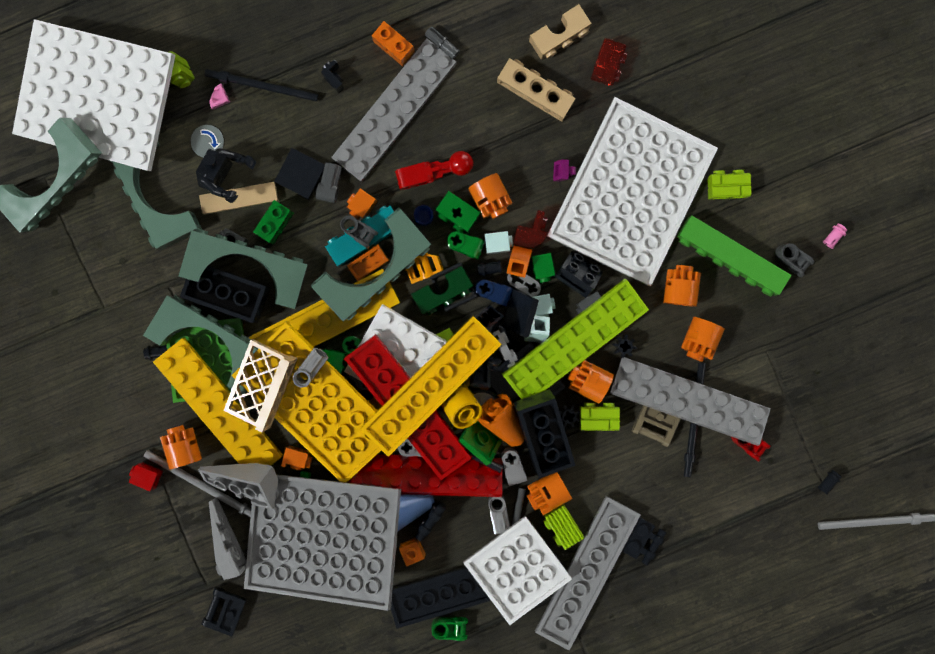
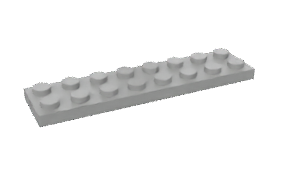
[331,38,457,182]
[610,357,771,446]
[535,496,641,650]

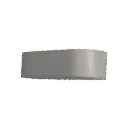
[507,274,541,297]

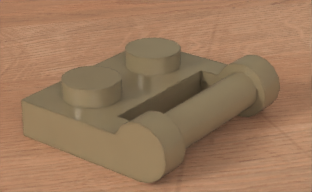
[632,405,680,447]

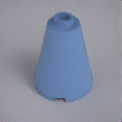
[398,494,435,531]

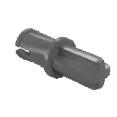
[425,27,460,59]

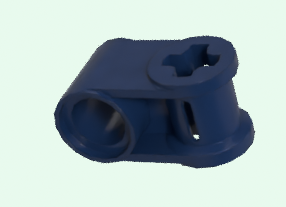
[475,280,513,307]

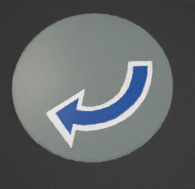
[191,125,224,158]

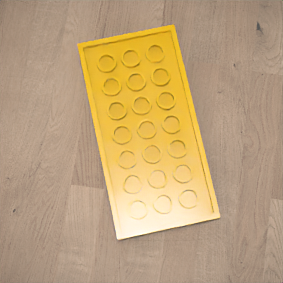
[231,321,381,483]

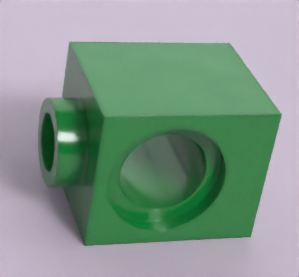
[531,253,555,283]

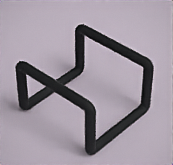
[430,262,477,311]

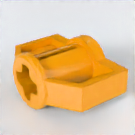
[406,253,444,284]

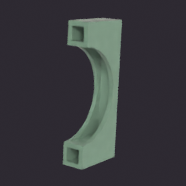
[0,118,102,232]
[109,142,202,250]
[311,208,431,321]
[178,228,307,309]
[143,294,259,395]

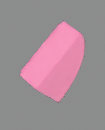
[210,83,230,109]

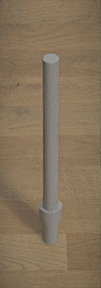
[818,513,935,530]

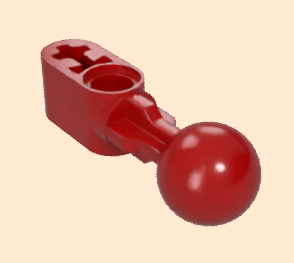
[395,151,473,190]

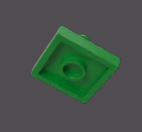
[458,421,502,466]

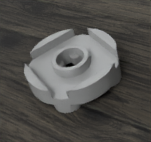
[492,330,518,368]

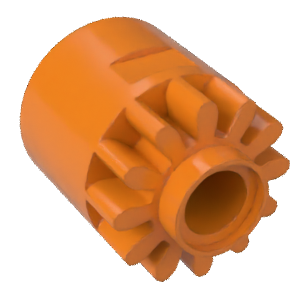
[468,173,513,219]
[663,265,701,307]
[681,317,725,362]
[568,360,614,404]
[160,425,202,469]
[526,472,572,515]

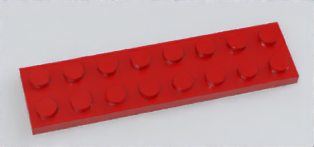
[344,334,472,480]
[347,454,503,497]

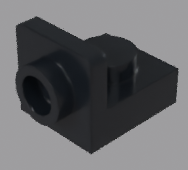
[321,59,344,94]

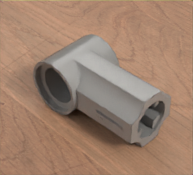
[293,347,329,387]
[488,496,510,534]

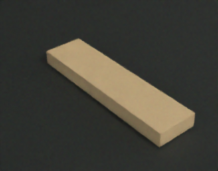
[199,182,279,215]

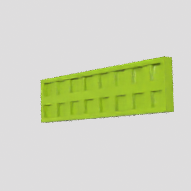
[502,279,649,399]

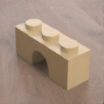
[529,4,592,60]

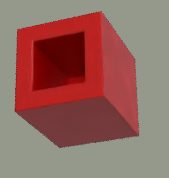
[129,462,163,491]

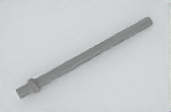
[144,450,251,517]

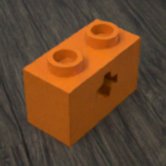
[372,21,415,67]

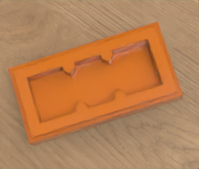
[347,244,390,281]

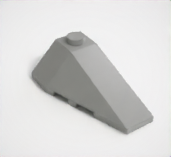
[198,463,279,510]
[209,498,246,580]

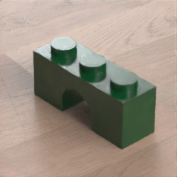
[411,266,474,316]

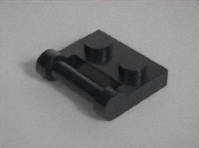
[201,587,247,637]

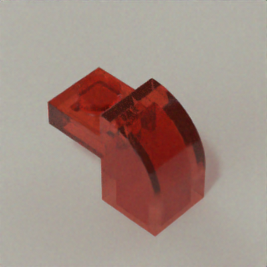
[513,210,548,249]

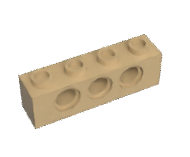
[497,58,576,122]

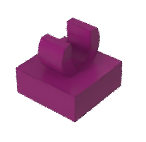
[553,159,576,182]

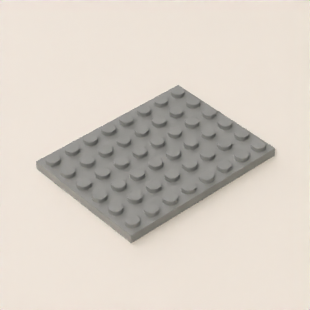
[244,474,401,611]

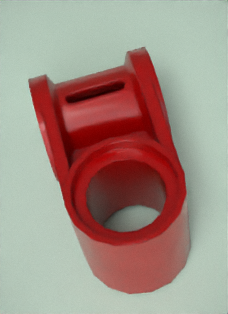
[731,437,771,462]

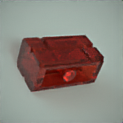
[591,38,628,86]

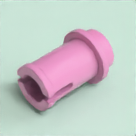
[823,223,847,249]

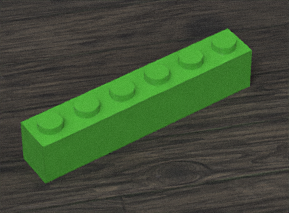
[676,216,791,297]

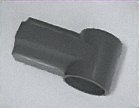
[316,163,342,203]

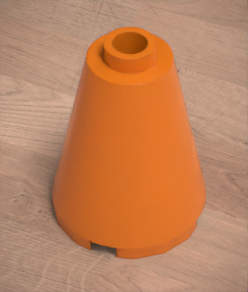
[478,394,524,447]

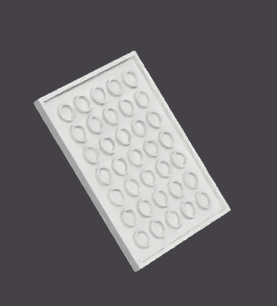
[12,19,176,171]
[547,97,718,286]

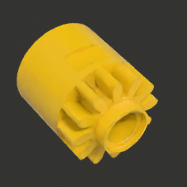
[441,384,482,429]

